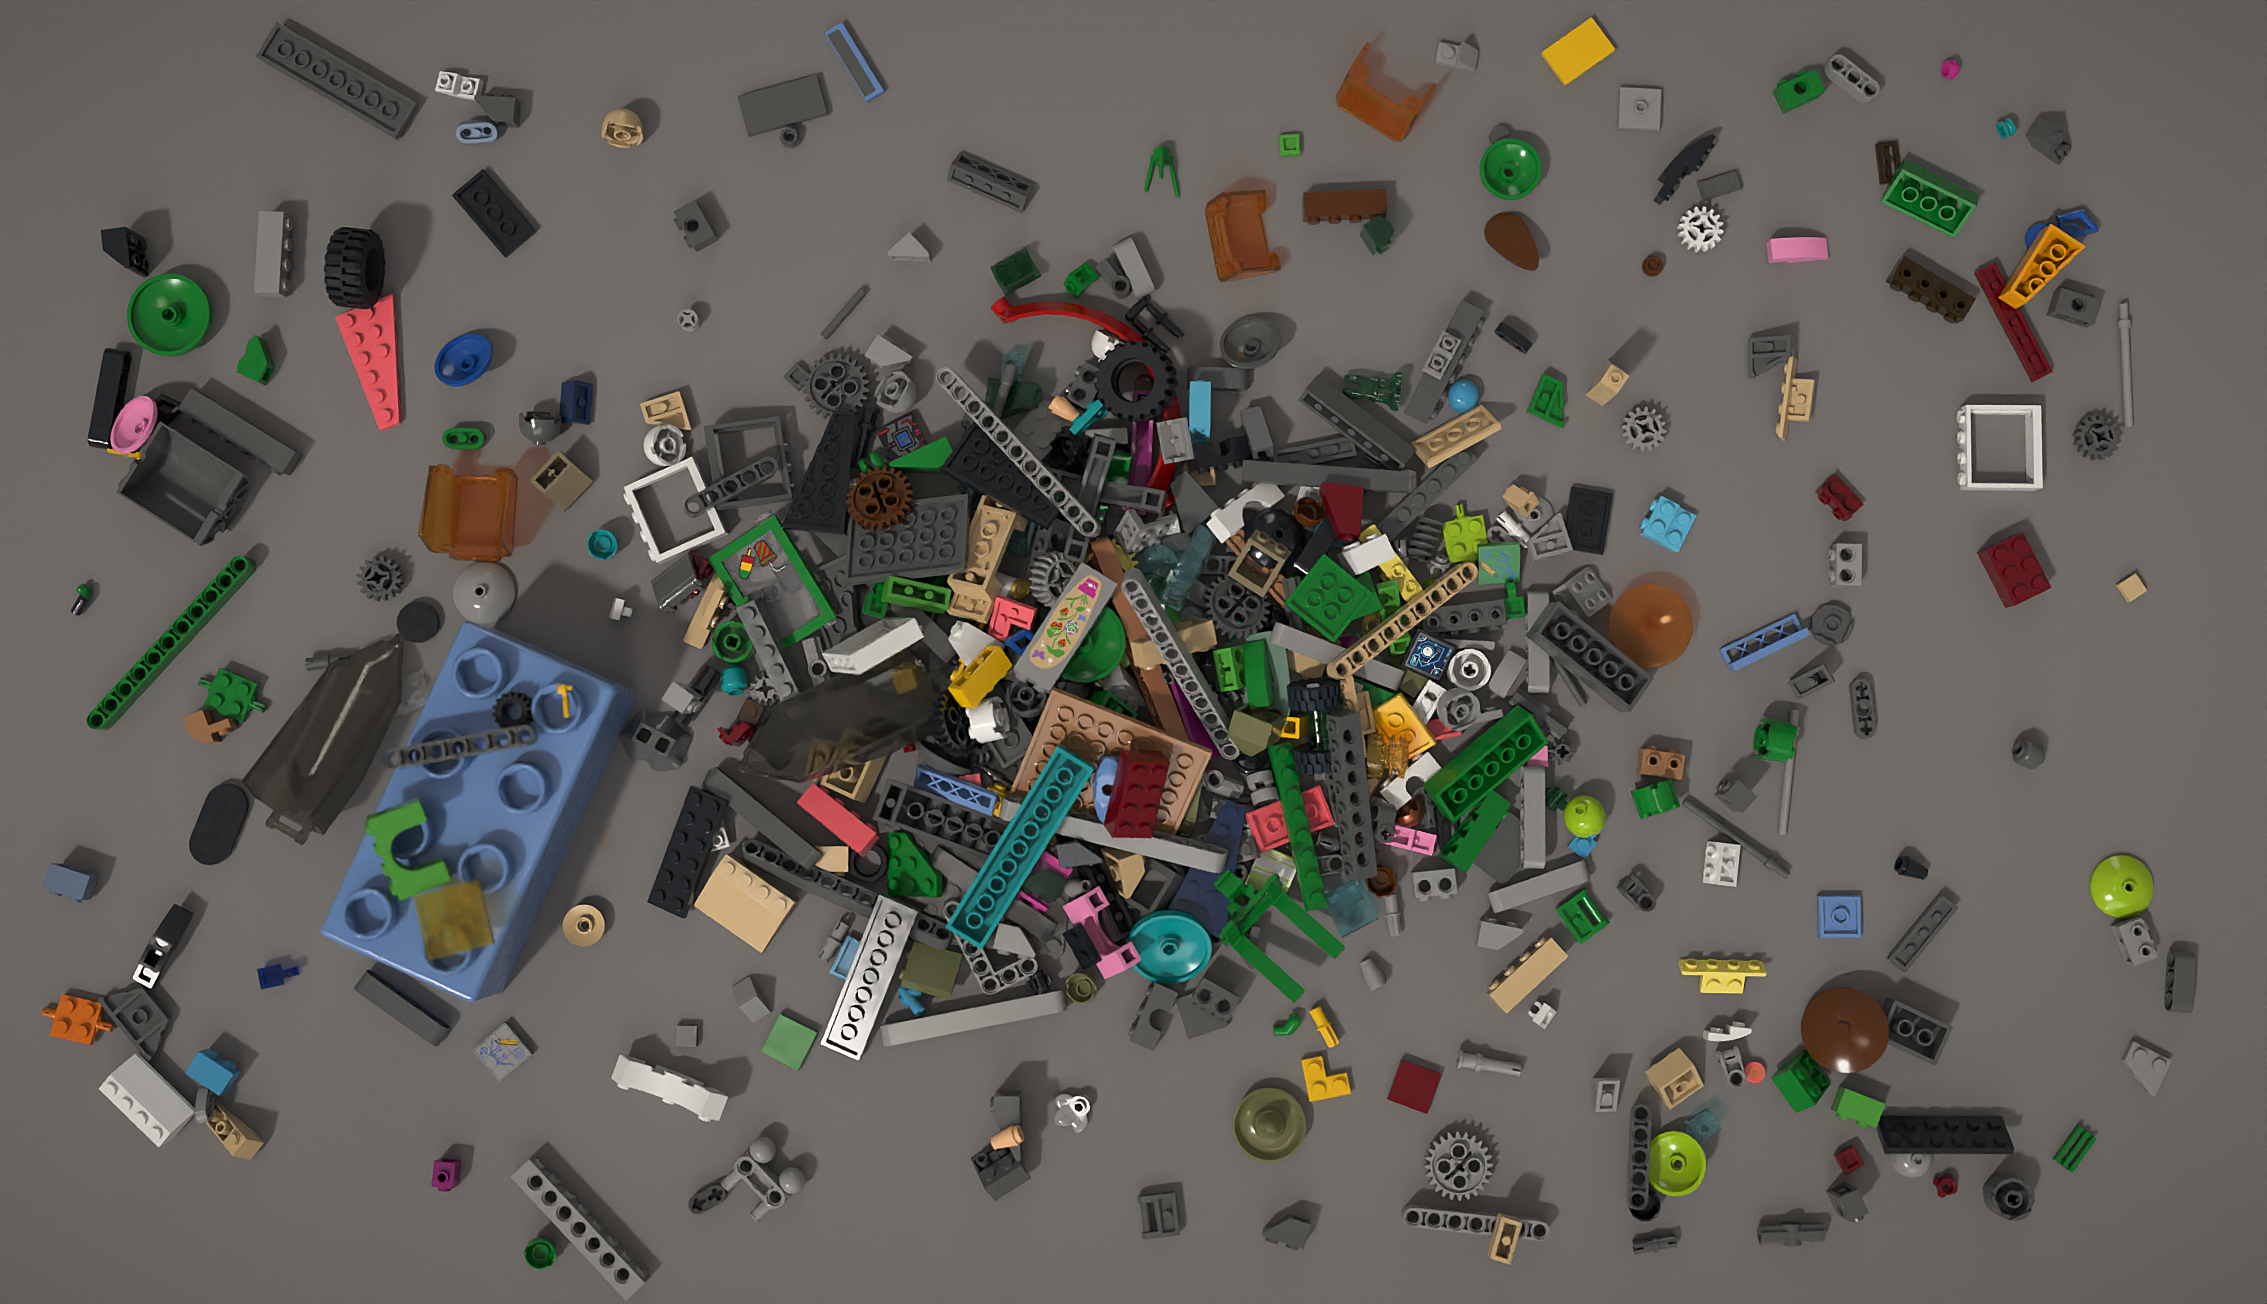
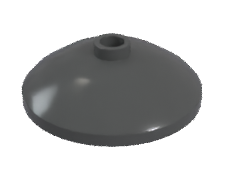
[1219,317,1281,369]
[915,738,972,776]

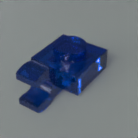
[257,964,299,990]

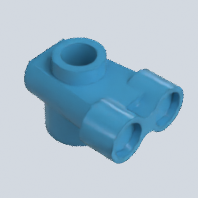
[897,987,926,1017]

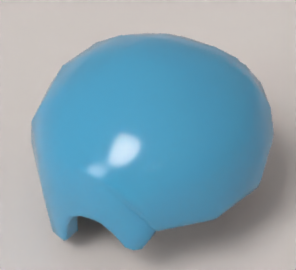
[1448,379,1479,413]

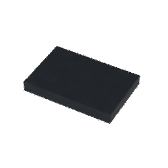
[1565,487,1613,555]

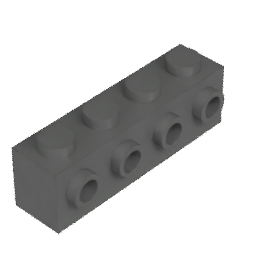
[1418,599,1507,637]

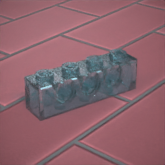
[1162,524,1217,612]

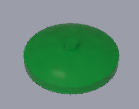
[127,274,213,357]
[1061,606,1126,684]

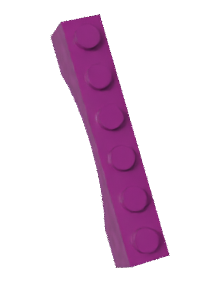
[1126,390,1155,518]

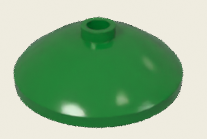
[1479,138,1542,200]

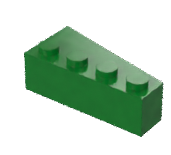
[1438,790,1511,873]

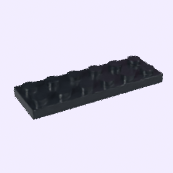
[647,785,730,918]
[1876,1116,2015,1154]

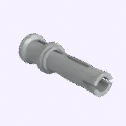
[1456,1049,1522,1077]

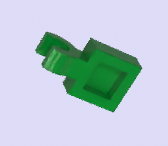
[862,582,888,619]
[1504,583,1526,619]

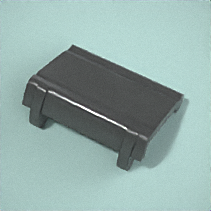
[651,552,705,613]

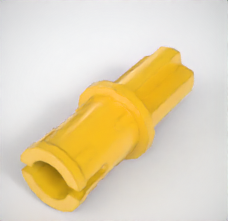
[1309,1005,1339,1048]

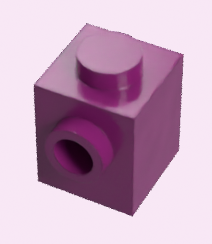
[431,1158,461,1192]

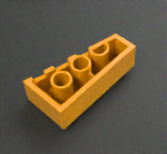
[1998,224,2086,309]

